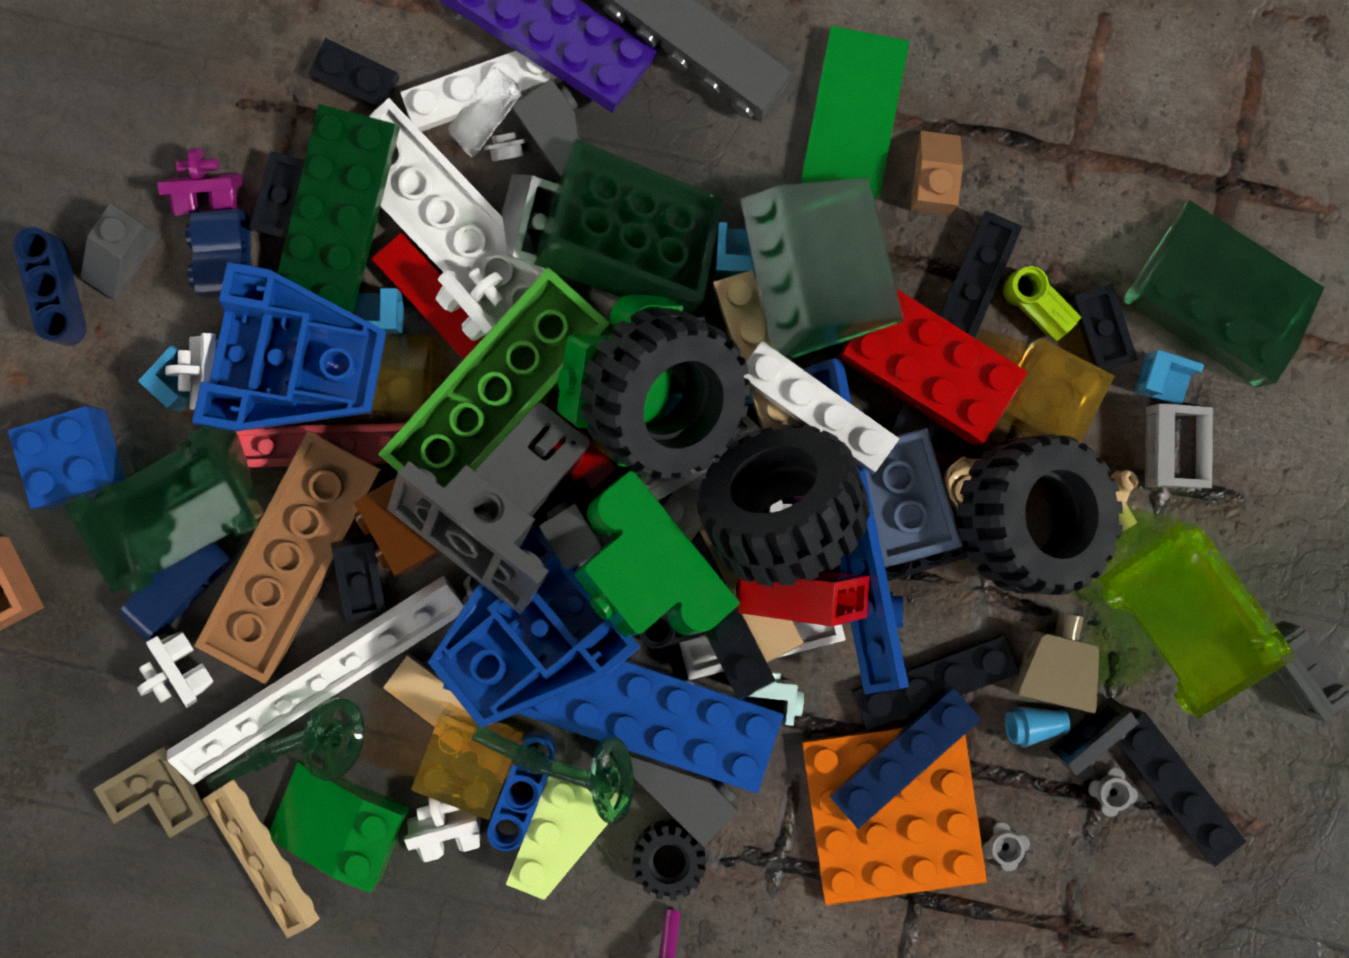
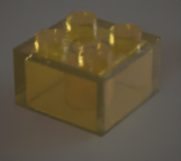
[1000,338,1115,444]
[411,703,524,820]

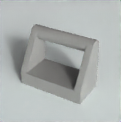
[1145,404,1213,488]

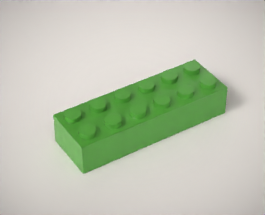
[379,267,612,488]

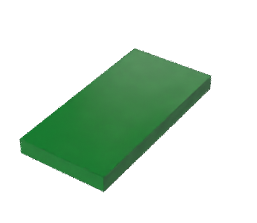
[800,26,910,200]

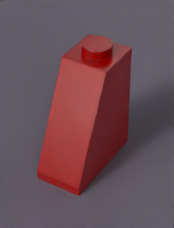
[736,572,870,627]

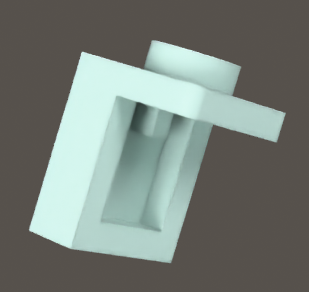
[750,671,804,726]

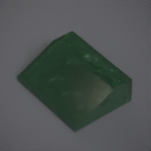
[534,139,724,314]
[741,178,905,359]
[1122,200,1325,388]

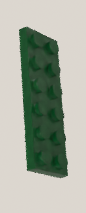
[277,104,400,314]

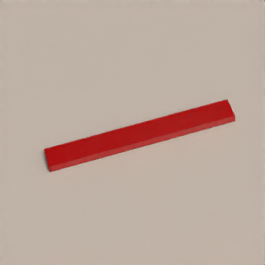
[371,232,617,496]

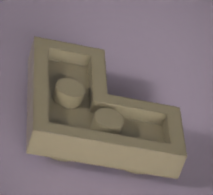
[93,745,210,838]

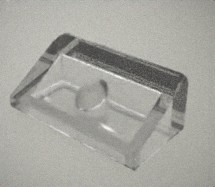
[448,67,521,157]

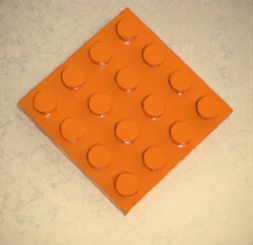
[801,726,987,905]

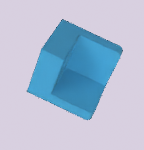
[715,222,758,278]
[354,288,404,335]
[138,345,190,412]
[1134,350,1204,405]

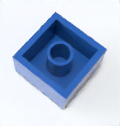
[7,406,128,510]

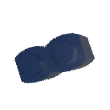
[185,209,253,298]

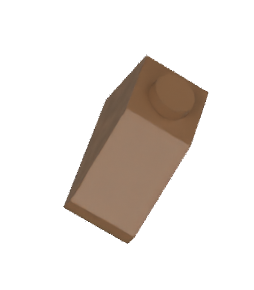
[910,131,963,216]

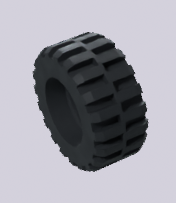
[580,308,750,481]
[697,424,870,587]
[957,434,1123,595]

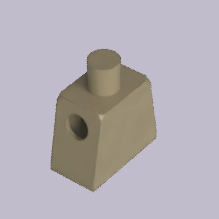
[1009,612,1100,713]

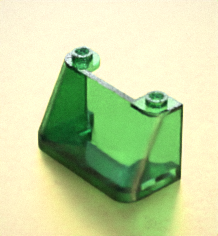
[64,425,263,595]

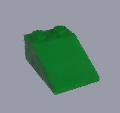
[269,761,411,893]

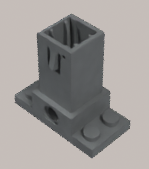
[387,403,590,614]

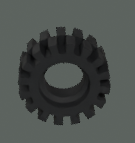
[632,820,706,901]

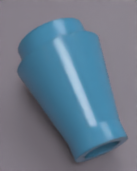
[1005,707,1070,748]

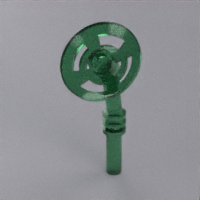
[206,698,365,792]
[471,726,634,824]

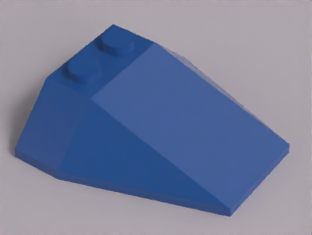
[192,262,387,432]
[428,523,640,728]

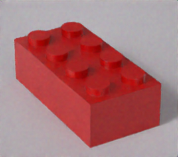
[836,283,1028,445]

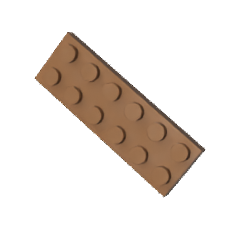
[194,431,383,685]

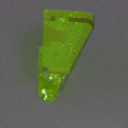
[1098,522,1296,720]

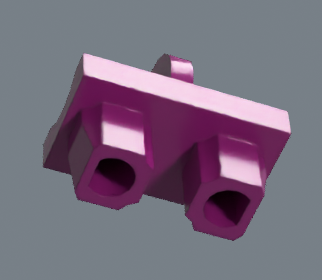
[157,147,243,216]

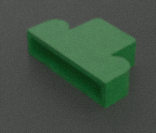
[557,295,683,467]
[575,470,740,637]

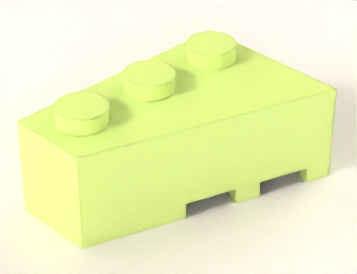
[506,760,631,900]

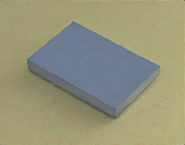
[865,428,962,568]

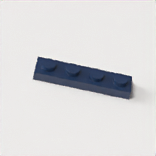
[829,687,981,829]

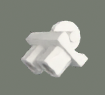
[436,263,508,341]
[165,333,218,410]
[137,631,213,708]
[404,791,482,863]

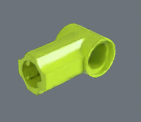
[1002,266,1081,342]

